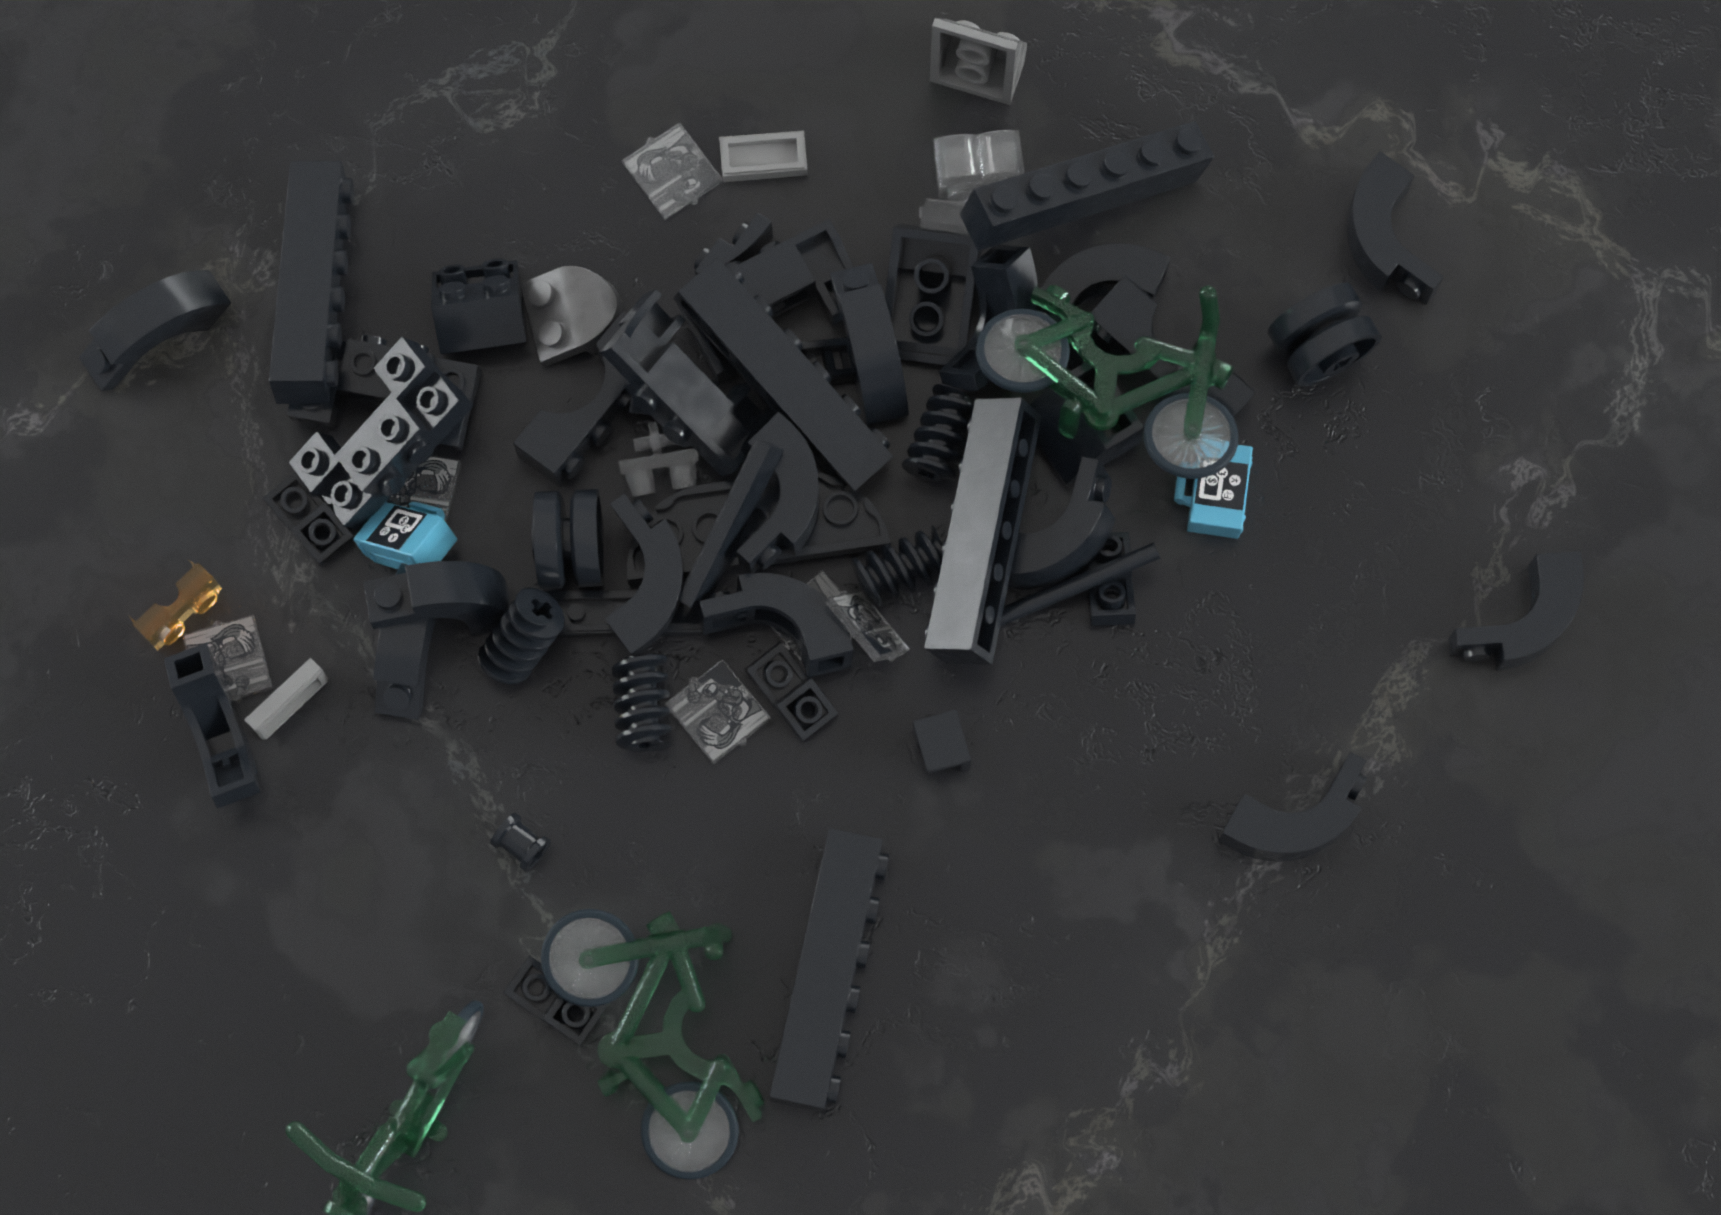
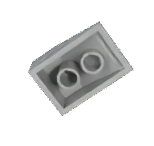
[930,18,1027,105]

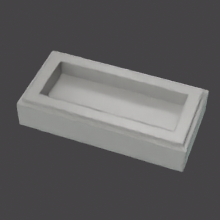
[719,131,808,182]
[244,657,328,740]

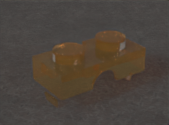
[129,559,222,651]

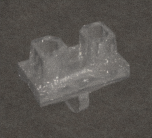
[619,422,699,497]

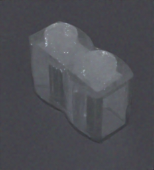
[933,130,1024,203]

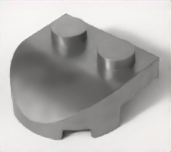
[520,266,622,366]

